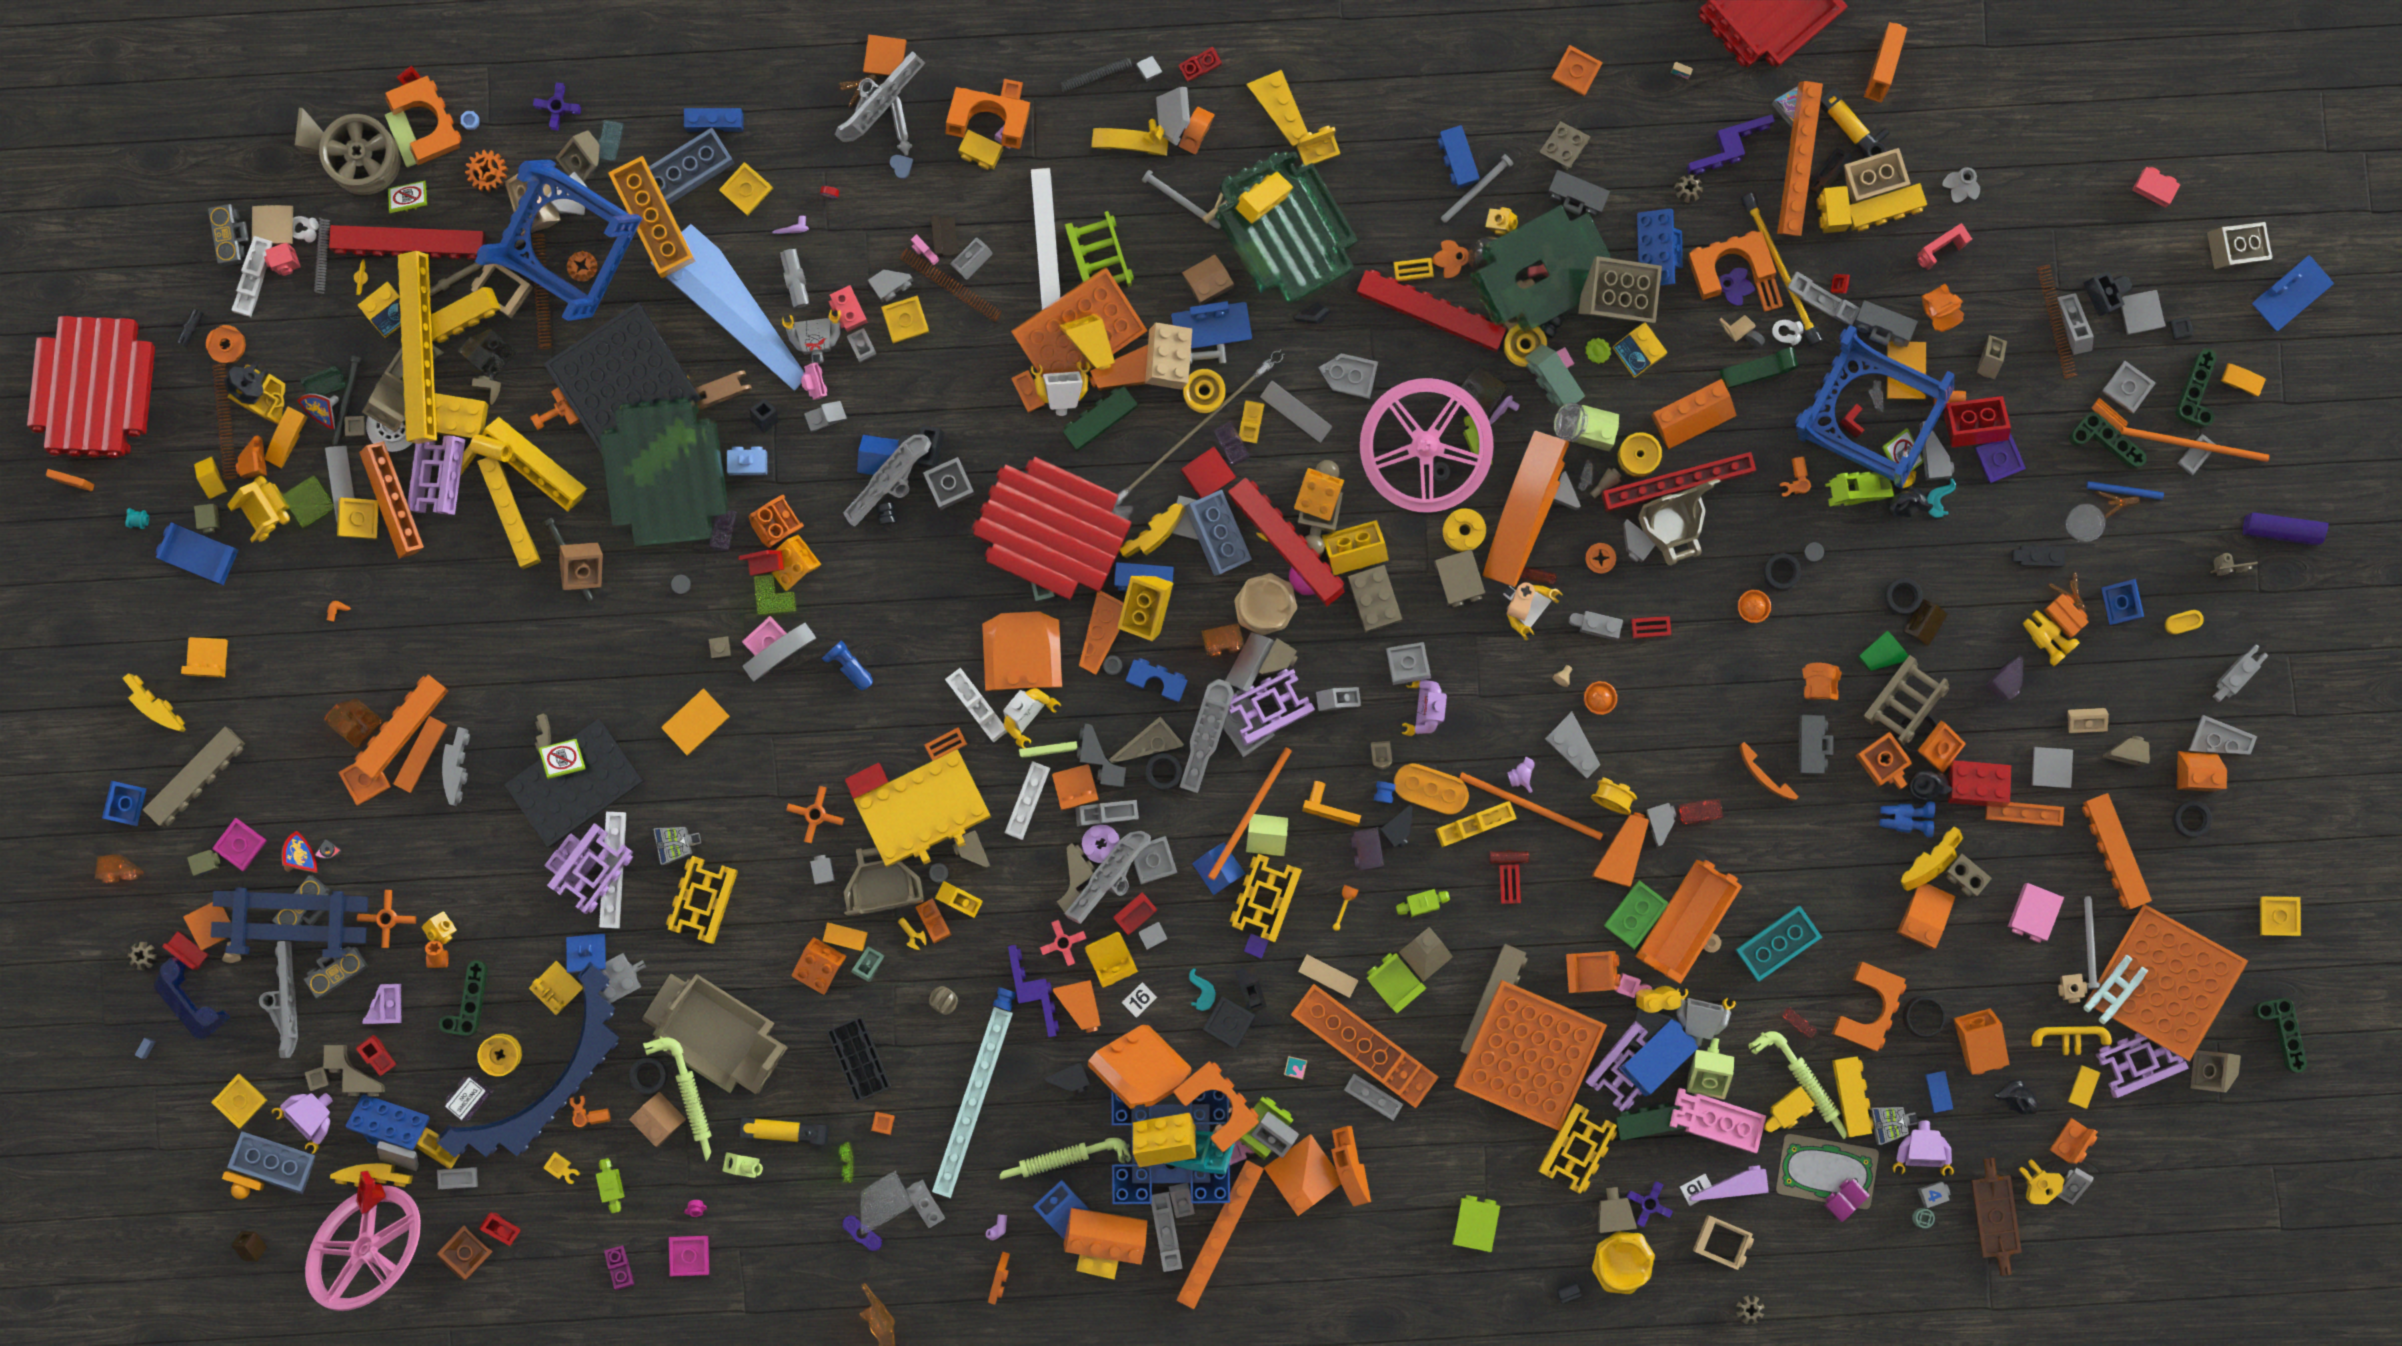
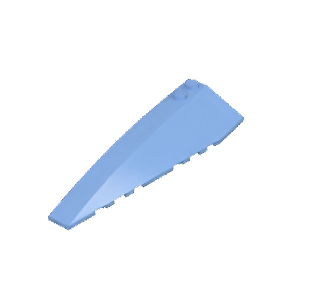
[650,224,804,391]

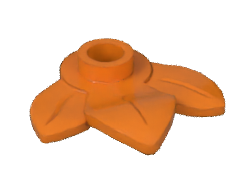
[1432,240,1470,278]

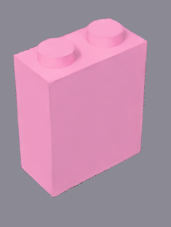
[2008,883,2064,943]

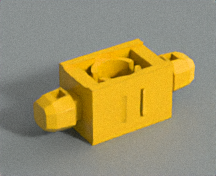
[254,476,290,525]

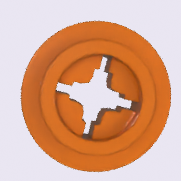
[566,251,597,282]
[1585,543,1616,574]

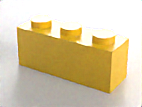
[1236,172,1293,224]

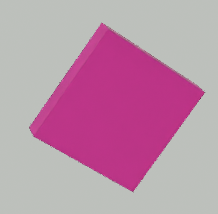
[212,818,267,872]
[669,1236,709,1276]

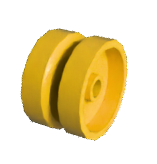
[1617,433,1662,477]

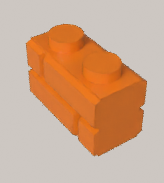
[2043,594,2088,638]

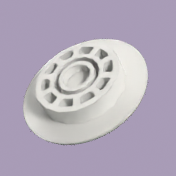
[366,416,412,452]

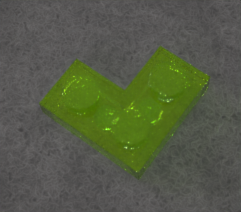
[754,575,796,615]

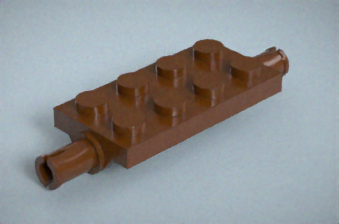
[1971,1158,2022,1276]

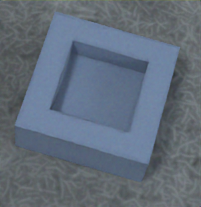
[135,1038,156,1059]

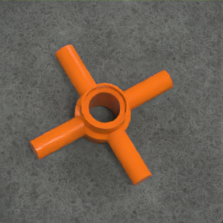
[786,786,844,843]
[357,890,416,948]

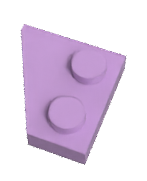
[363,984,401,1024]

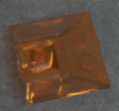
[323,698,383,748]
[95,854,144,883]

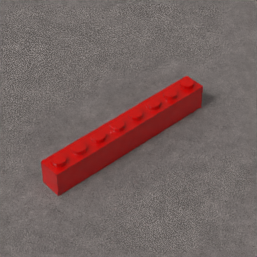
[329,225,486,260]
[1356,270,1506,352]
[1601,452,1756,512]
[1228,477,1344,606]

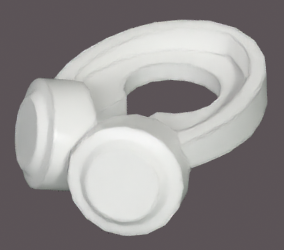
[293,216,319,243]
[1772,320,1803,346]

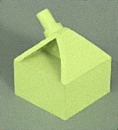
[1687,1038,1734,1099]

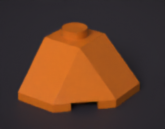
[236,436,267,479]

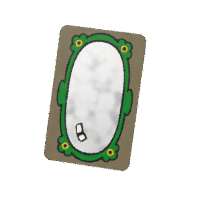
[1776,1134,1879,1209]

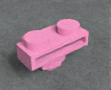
[801,363,827,400]

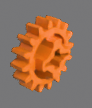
[465,150,508,192]

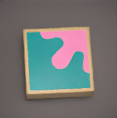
[1671,62,1693,79]
[1284,1056,1307,1079]

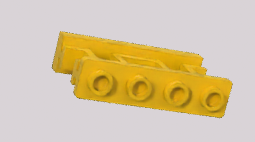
[1230,854,1302,943]
[666,856,738,944]
[1538,1103,1618,1194]

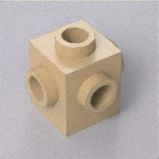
[2058,974,2087,1003]

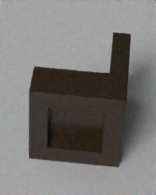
[231,1231,267,1262]

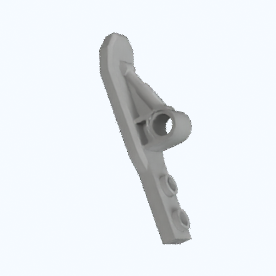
[835,51,925,142]
[843,435,931,526]
[1180,679,1234,793]
[1064,831,1151,924]
[259,941,298,1058]

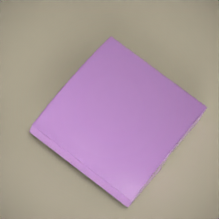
[544,834,598,887]

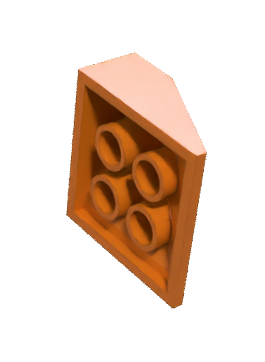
[1264,1134,1341,1216]

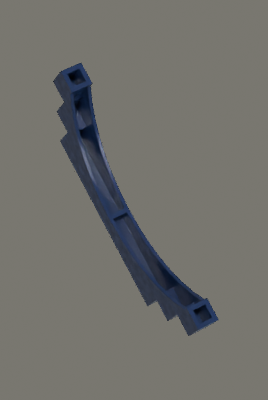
[436,962,619,1158]

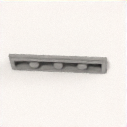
[1260,381,1332,443]
[325,446,355,523]

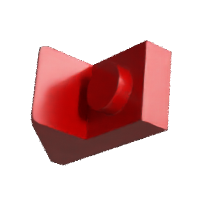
[356,1171,386,1214]
[479,1212,521,1246]

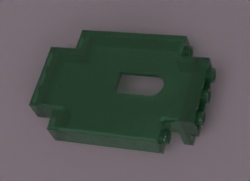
[1470,205,1611,332]

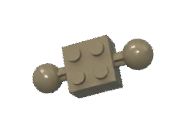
[1297,460,1343,556]

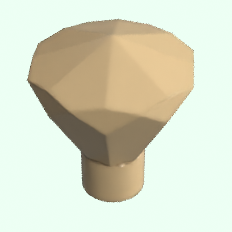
[1552,665,1572,687]
[222,942,241,963]

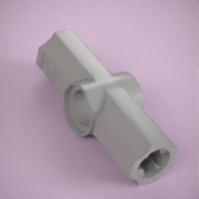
[780,249,810,308]

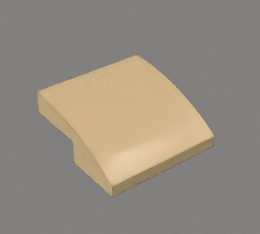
[252,205,293,245]

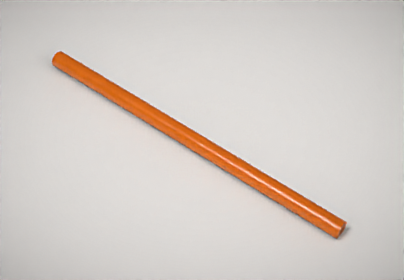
[2120,427,2269,462]
[1208,747,1292,880]
[1459,772,1603,840]

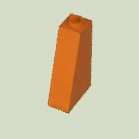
[1864,22,1907,103]
[1088,345,1148,391]
[1592,812,1649,887]

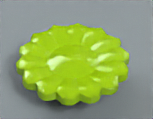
[1585,338,1611,364]

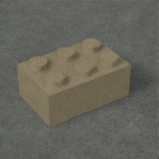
[1347,565,1402,633]

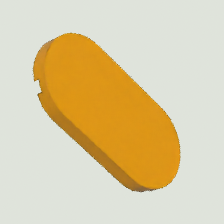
[1394,763,1469,815]

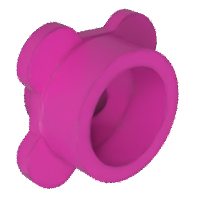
[684,1200,707,1217]

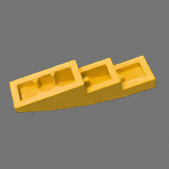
[1435,801,1517,847]

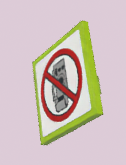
[388,181,427,213]
[1883,428,1924,471]
[539,739,585,779]

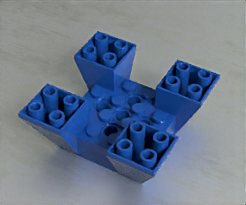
[1111,1090,1230,1204]

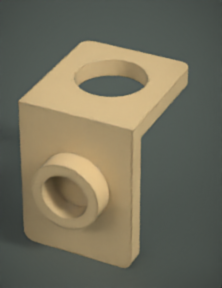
[1719,315,1755,342]

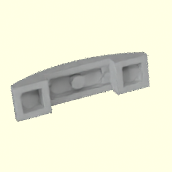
[1787,272,1860,325]
[742,623,816,682]
[1151,1192,1183,1272]

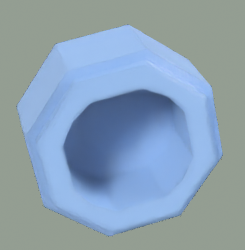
[461,111,479,130]

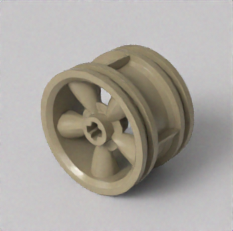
[319,114,401,195]

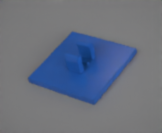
[566,934,606,973]

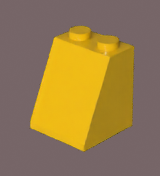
[1059,314,1115,370]

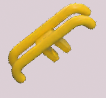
[2031,1026,2112,1055]

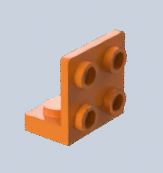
[1052,764,1099,811]
[792,937,847,995]
[2050,1118,2097,1164]

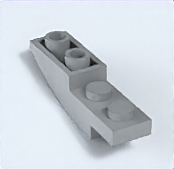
[442,727,470,806]

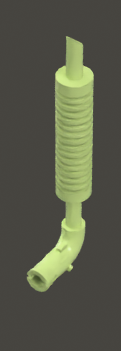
[1749,1031,1847,1139]
[643,1036,712,1161]
[1000,1137,1131,1179]

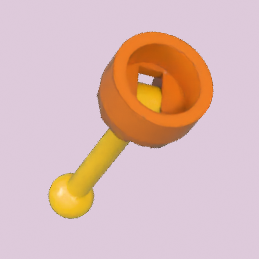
[1333,885,1359,931]

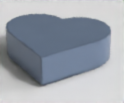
[890,155,913,179]

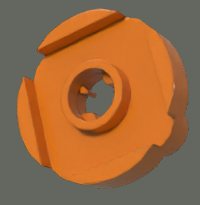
[206,325,246,364]

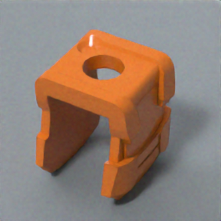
[1921,284,1964,332]
[1802,663,1842,700]

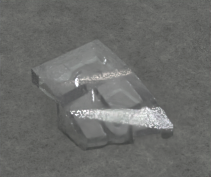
[861,1171,913,1235]

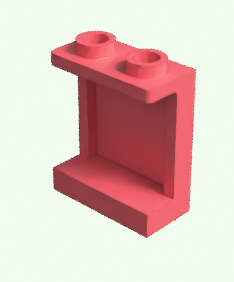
[1917,223,1972,270]

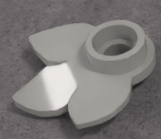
[1942,167,1980,203]

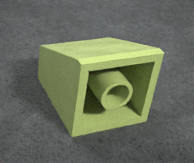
[1572,405,1619,451]

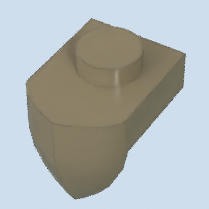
[472,376,501,405]
[1371,741,1392,770]

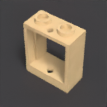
[471,264,533,318]
[1693,1215,1754,1270]

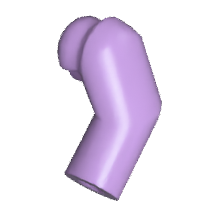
[985,1214,1007,1240]

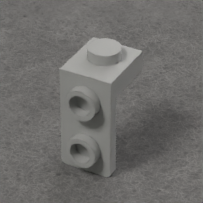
[906,1180,945,1228]

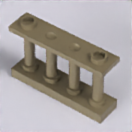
[1864,655,1949,746]

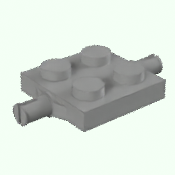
[599,953,646,1003]

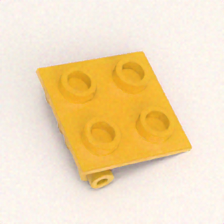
[529,961,583,1015]

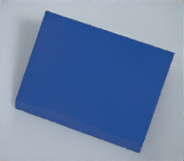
[857,435,899,475]
[2101,579,2144,625]
[102,781,146,826]
[1192,842,1245,895]

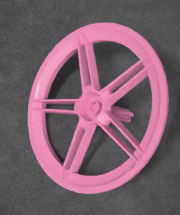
[1360,378,1494,512]
[305,1186,420,1311]

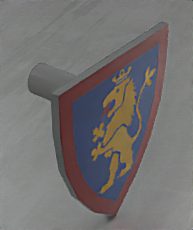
[297,393,339,430]

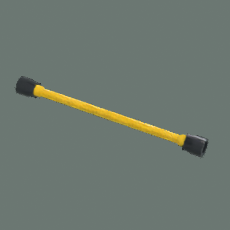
[1740,193,1824,346]

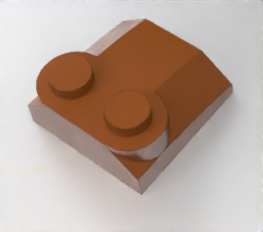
[436,1226,493,1281]

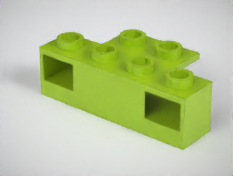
[1825,472,1894,506]

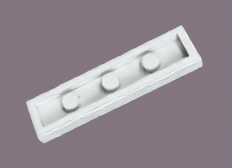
[1005,761,1050,840]

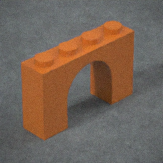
[385,76,462,165]
[946,87,1030,149]
[1688,231,1776,300]
[1832,962,1906,1051]
[1172,1061,1259,1152]

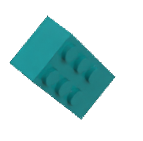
[1735,906,1822,982]

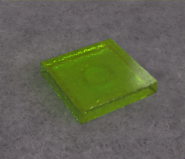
[282,475,334,528]

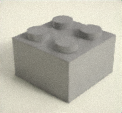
[923,457,975,510]

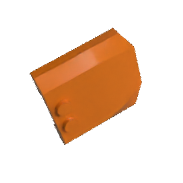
[982,612,1062,691]
[1088,1025,1191,1109]

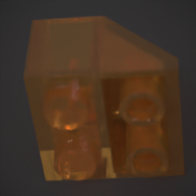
[1201,623,1244,657]

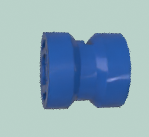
[1374,781,1396,804]
[993,987,1017,1011]

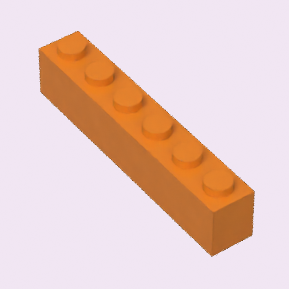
[359,441,424,559]
[354,675,448,780]
[2082,793,2152,910]

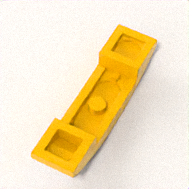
[1091,128,1168,156]

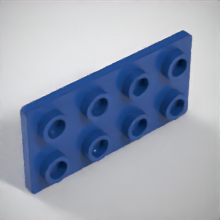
[1637,209,1683,286]
[2252,255,2334,332]
[1171,301,1252,349]
[346,1094,430,1151]

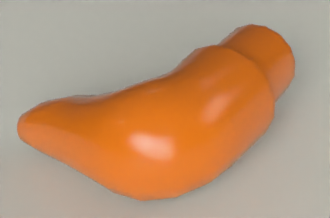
[327,601,351,621]

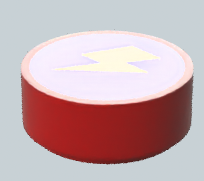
[820,186,840,198]

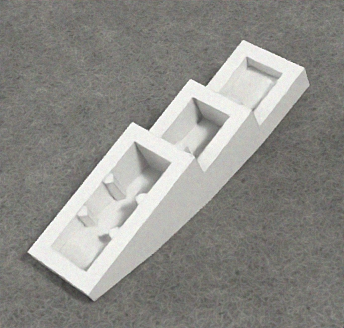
[232,236,273,318]
[945,668,1008,742]

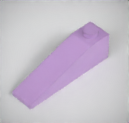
[1689,1165,1769,1201]

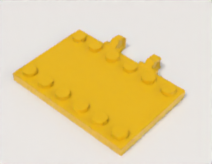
[853,749,991,868]

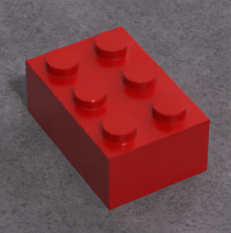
[1944,396,2011,447]
[1948,760,2011,808]

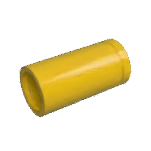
[470,434,513,462]

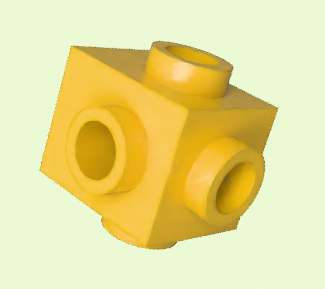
[1485,207,1518,236]
[422,911,457,945]

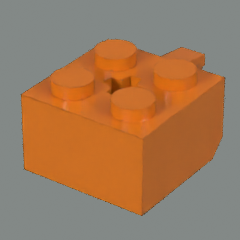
[1855,732,1912,789]

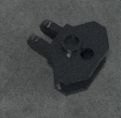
[224,361,268,405]

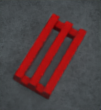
[1631,616,1671,638]
[1499,864,1521,904]

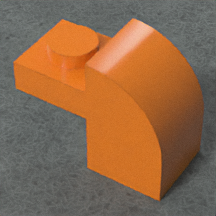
[1179,107,1215,155]

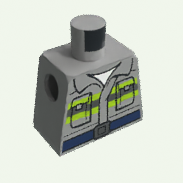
[654,827,701,865]
[1869,1107,1917,1145]

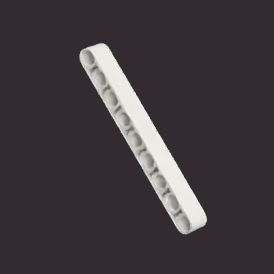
[1031,168,1061,310]

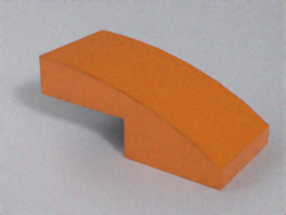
[916,898,951,944]

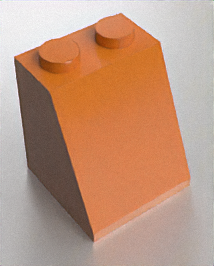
[2177,751,2227,792]
[1953,1008,2010,1075]

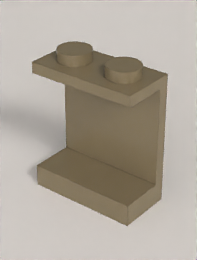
[362,371,405,432]
[1434,549,1485,608]

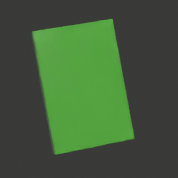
[1604,880,1669,949]

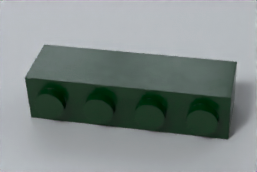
[1063,386,1138,452]
[1614,1103,1686,1140]

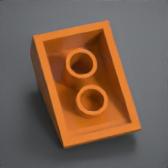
[1897,883,1955,949]

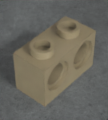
[1944,854,1992,897]

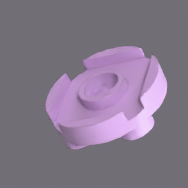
[1082,825,1120,863]

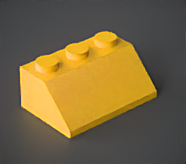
[1321,520,1389,576]
[1117,576,1173,641]

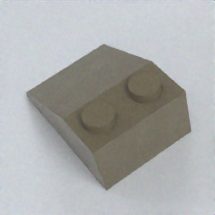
[2207,222,2273,269]

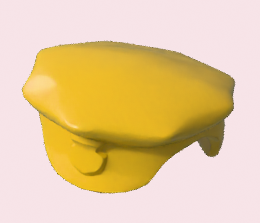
[1592,1231,1655,1294]

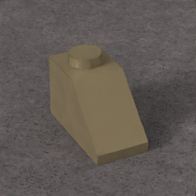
[1977,335,2007,379]
[952,830,991,868]

